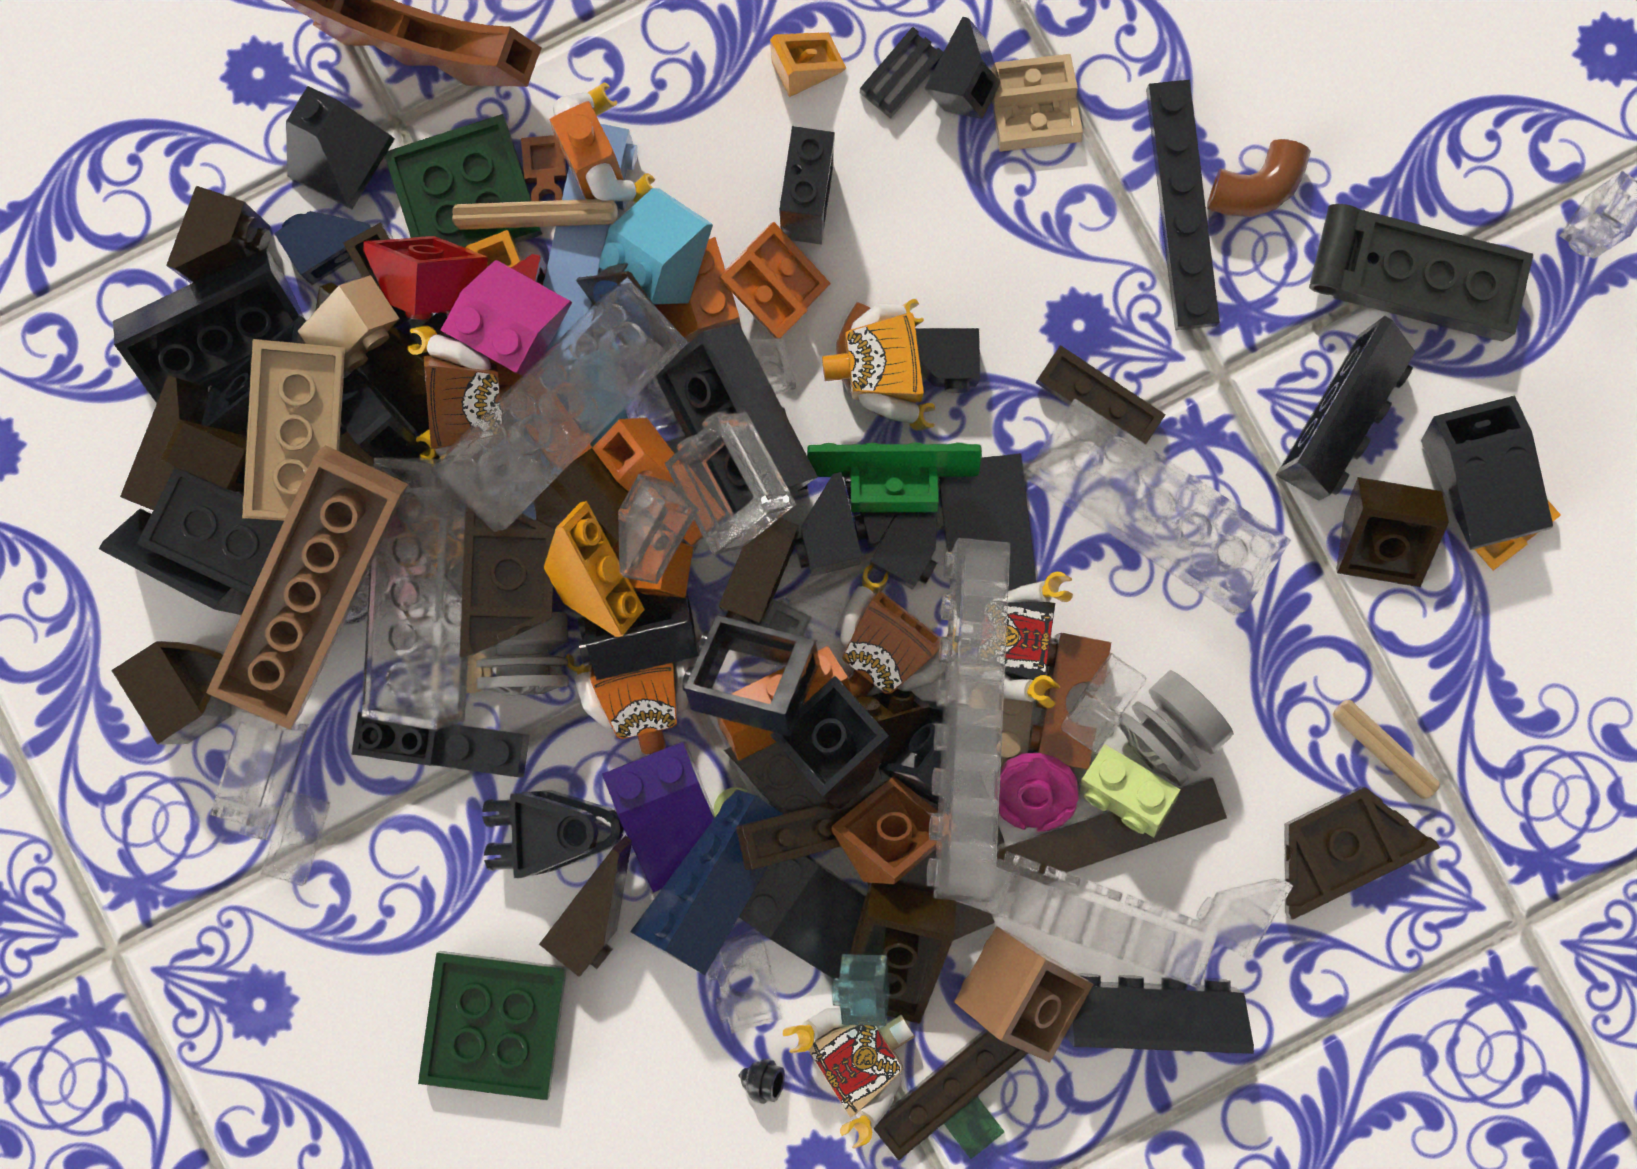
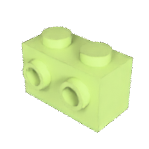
[1080,744,1181,838]

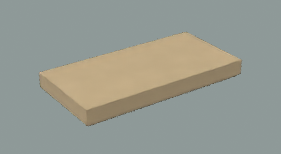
[242,339,345,521]

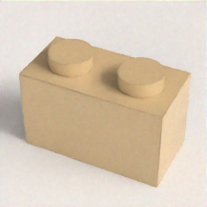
[298,275,400,372]

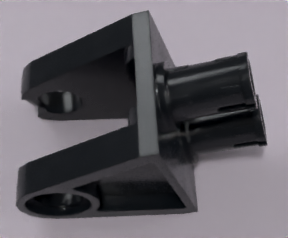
[482,790,624,878]

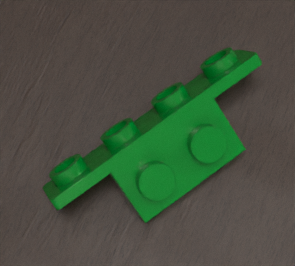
[807,442,982,512]

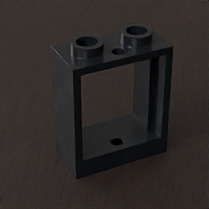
[779,126,835,245]
[578,590,699,680]
[682,615,820,736]

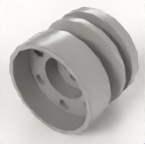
[476,612,569,695]
[1116,670,1234,786]

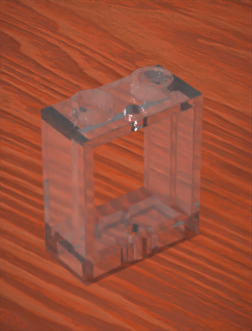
[664,411,796,555]
[210,712,309,827]

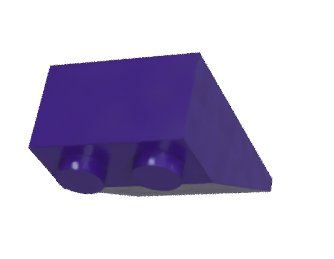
[602,741,715,893]

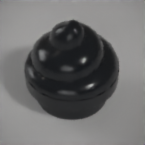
[738,1059,785,1104]

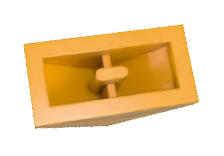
[770,32,846,97]

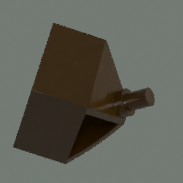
[111,641,232,745]

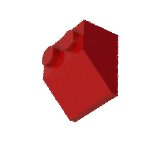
[363,236,488,320]

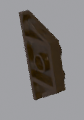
[459,485,555,658]
[1284,786,1440,920]

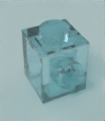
[832,955,890,1026]

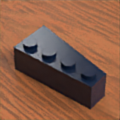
[630,789,783,975]

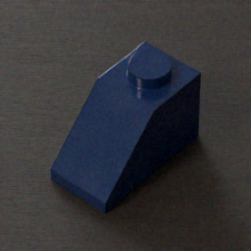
[274,211,371,285]

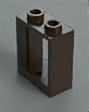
[719,509,800,626]

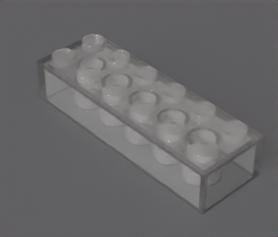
[430,277,688,532]
[1024,399,1291,615]
[362,456,479,730]
[935,836,1216,988]

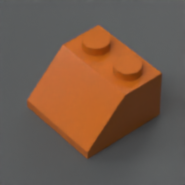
[654,237,742,352]

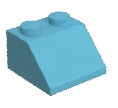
[598,188,713,304]

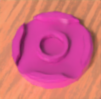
[992,753,1079,832]

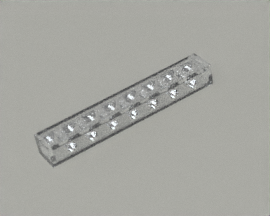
[927,538,1010,903]

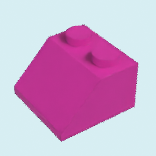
[441,260,572,379]

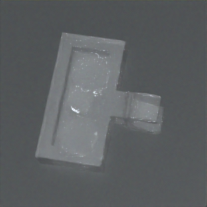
[239,791,331,886]

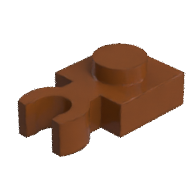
[521,135,568,201]

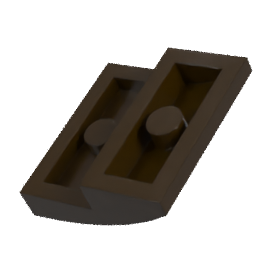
[549,448,653,547]

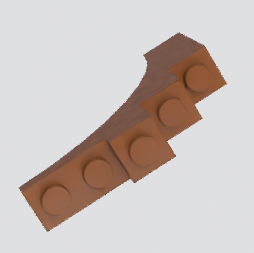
[282,0,542,87]

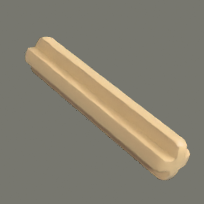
[1332,700,1440,799]

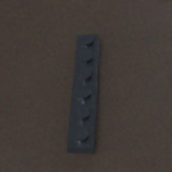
[1146,79,1220,331]

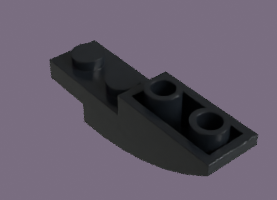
[351,712,530,777]

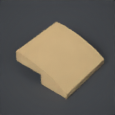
[992,54,1083,152]

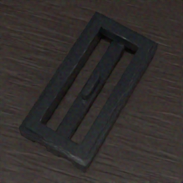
[859,27,943,119]

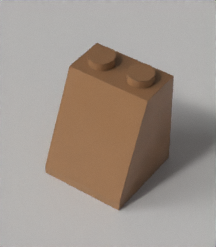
[954,926,1094,1063]

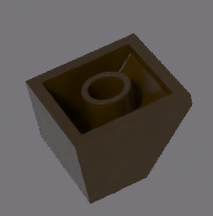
[166,185,271,284]
[1336,477,1449,587]

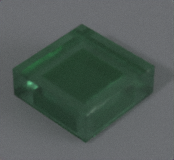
[944,1096,1005,1159]

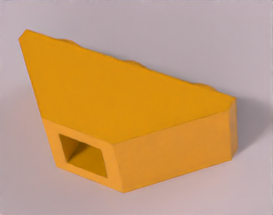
[544,501,645,637]

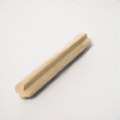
[452,199,618,230]

